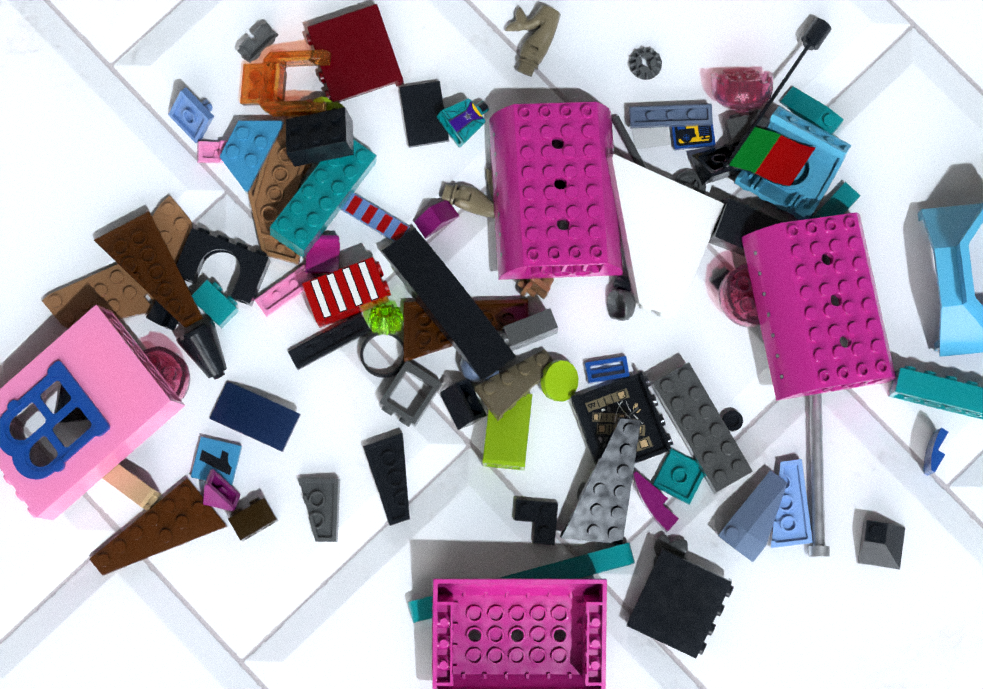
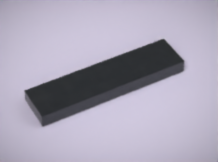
[288,313,371,371]

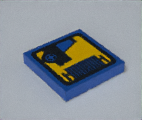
[671,125,716,151]

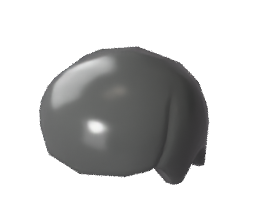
[607,290,636,321]

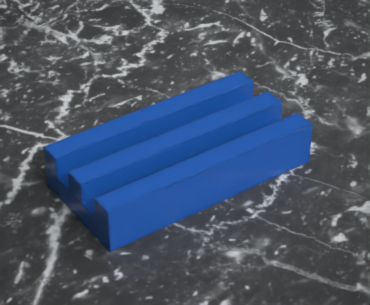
[585,356,630,384]

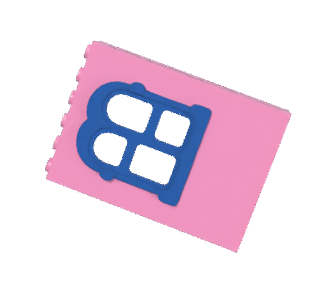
[0,305,185,520]

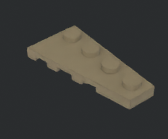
[475,349,554,421]

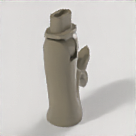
[505,5,561,77]
[442,168,495,218]

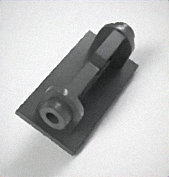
[237,22,279,63]

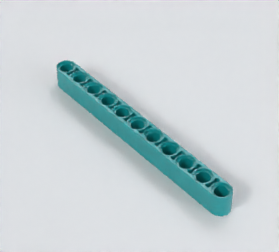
[408,543,635,623]

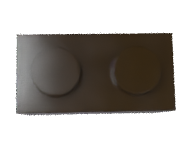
[228,497,279,542]

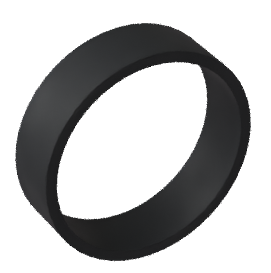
[360,331,405,378]

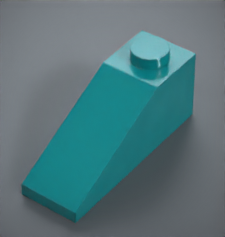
[780,86,844,135]

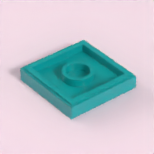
[653,448,704,505]

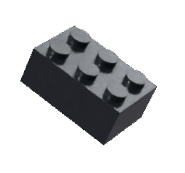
[286,107,354,167]

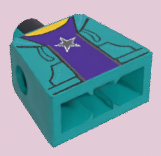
[437,98,489,148]

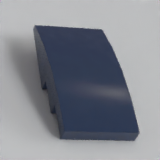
[209,381,301,452]

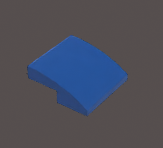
[924,427,949,476]

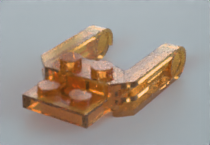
[240,50,331,117]

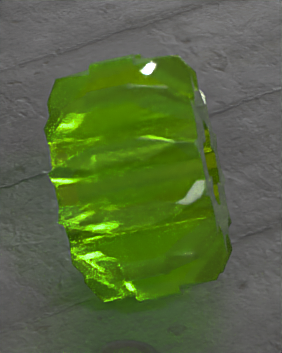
[368,304,404,336]

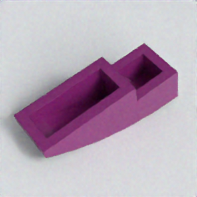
[633,471,679,533]

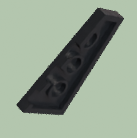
[363,433,410,526]

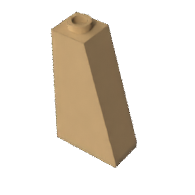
[102,464,161,510]

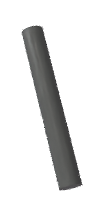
[612,116,647,169]

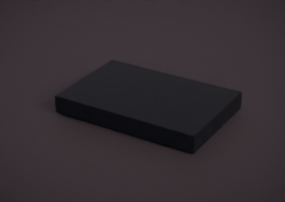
[399,81,449,148]

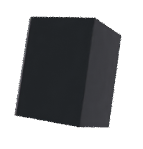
[691,144,742,185]

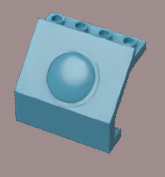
[734,106,852,220]

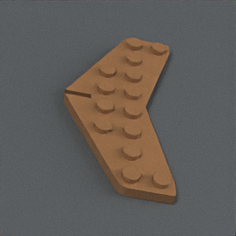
[248,99,336,265]
[42,196,193,329]

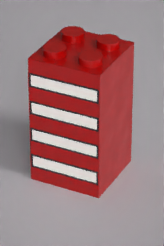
[302,257,391,328]

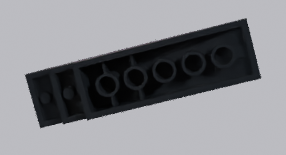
[382,228,516,381]

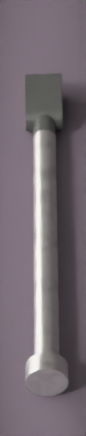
[809,393,830,558]

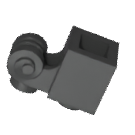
[725,109,768,147]

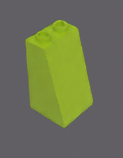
[483,394,533,471]

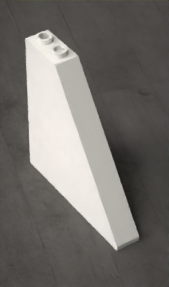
[607,154,724,321]

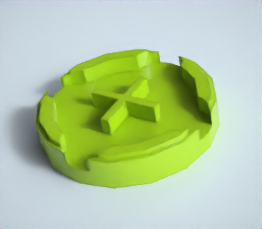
[541,360,579,402]

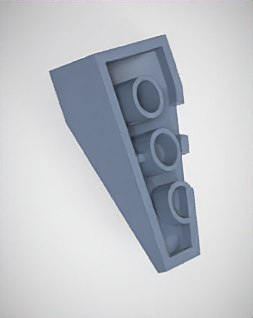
[718,470,788,562]

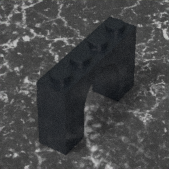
[177,227,271,307]

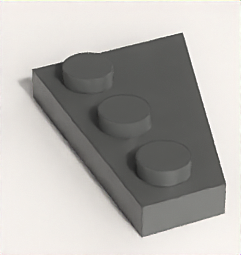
[297,478,340,542]

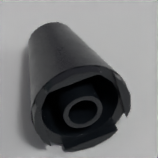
[176,320,227,380]

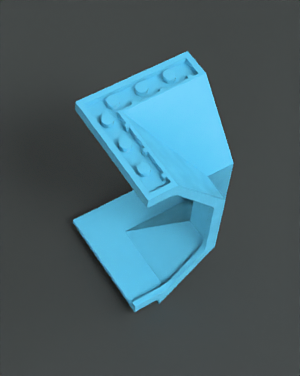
[918,203,983,357]

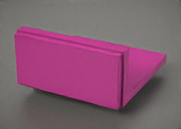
[305,235,340,273]

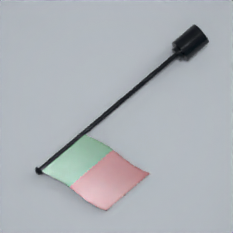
[723,18,832,186]

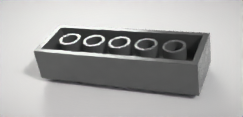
[651,362,753,494]

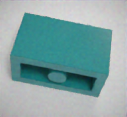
[192,280,239,329]

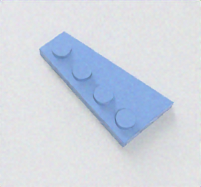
[771,459,813,548]

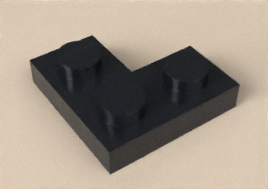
[515,499,558,545]

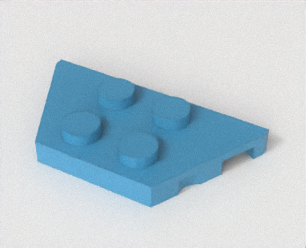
[220,121,284,193]

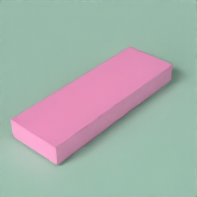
[254,264,315,317]

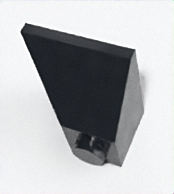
[858,520,905,570]

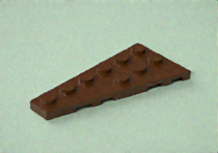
[94,211,203,328]
[404,299,529,362]
[89,478,228,576]

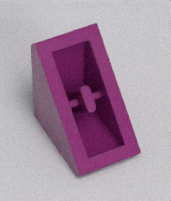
[414,200,460,239]
[203,469,241,511]

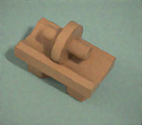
[517,278,554,299]

